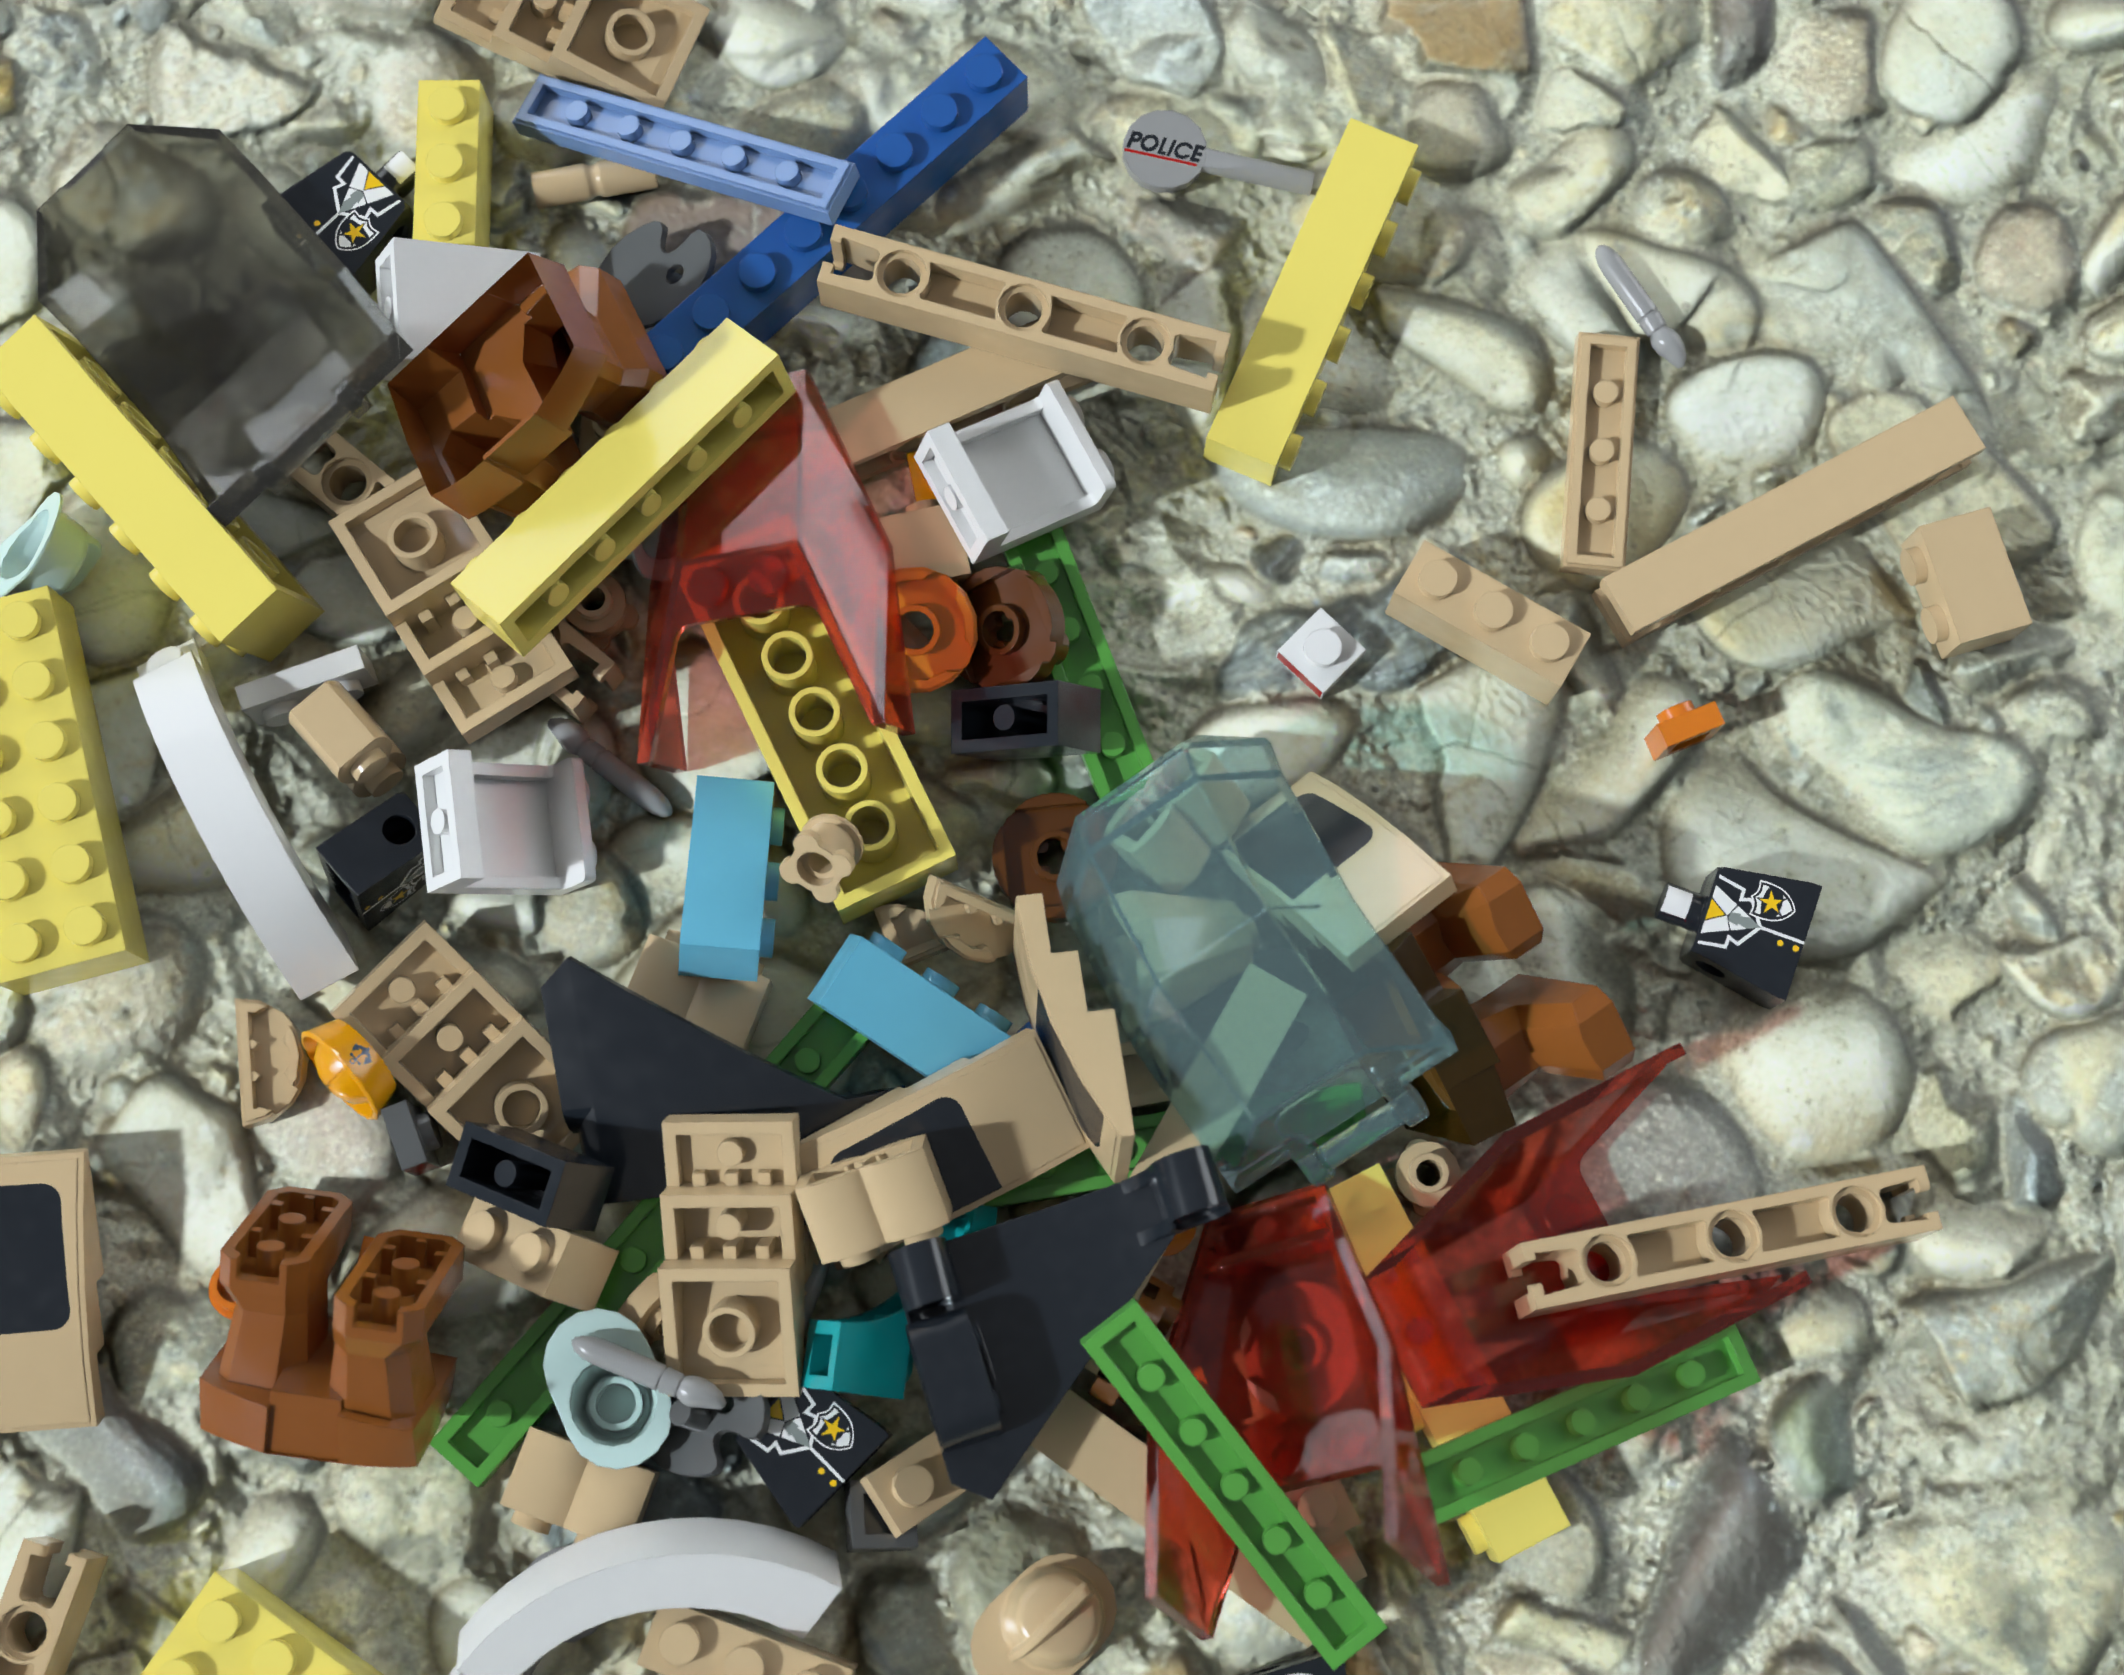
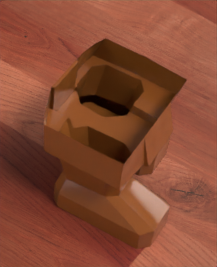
[387,252,667,520]
[199,1186,465,1468]

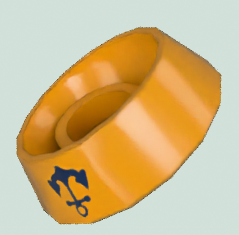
[301,1019,396,1120]

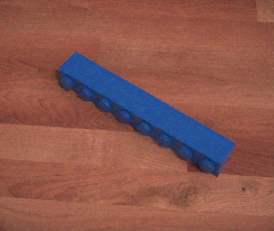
[647,36,1028,375]

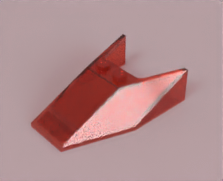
[637,369,915,773]
[1357,1042,1813,1408]
[1144,1182,1451,1641]

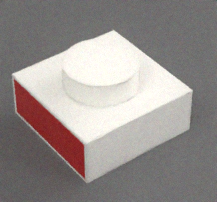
[1276,607,1366,699]

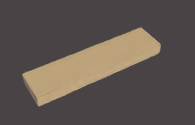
[1559,332,1640,577]

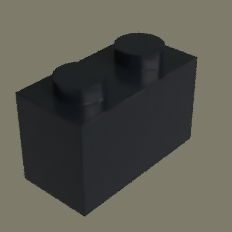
[951,680,1101,761]
[446,1121,615,1232]

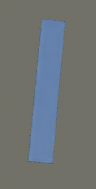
[512,74,860,226]

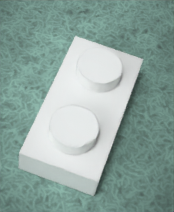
[235,645,379,727]

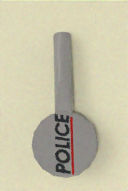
[1123,110,1315,196]

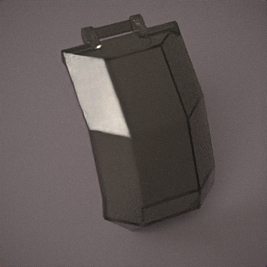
[37,124,414,527]

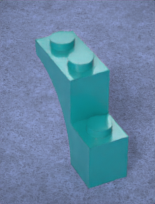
[801,1205,998,1400]

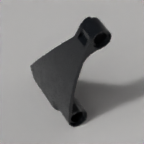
[541,956,905,1204]
[888,1145,1231,1501]

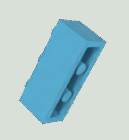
[678,775,785,982]
[807,931,1012,1077]

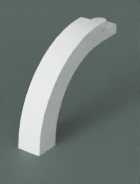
[133,638,359,1000]
[449,1517,842,1675]

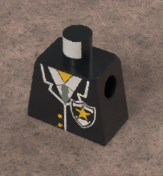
[267,151,415,305]
[316,792,426,931]
[1654,867,1823,1010]
[736,1388,893,1529]

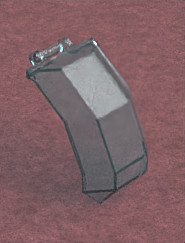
[1056,735,1458,1193]

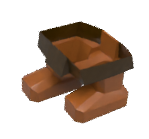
[1308,862,1635,1146]

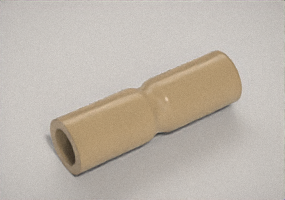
[531,159,659,209]

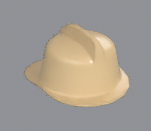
[970,1553,1117,1675]

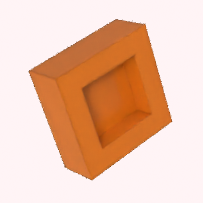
[1644,700,1726,761]

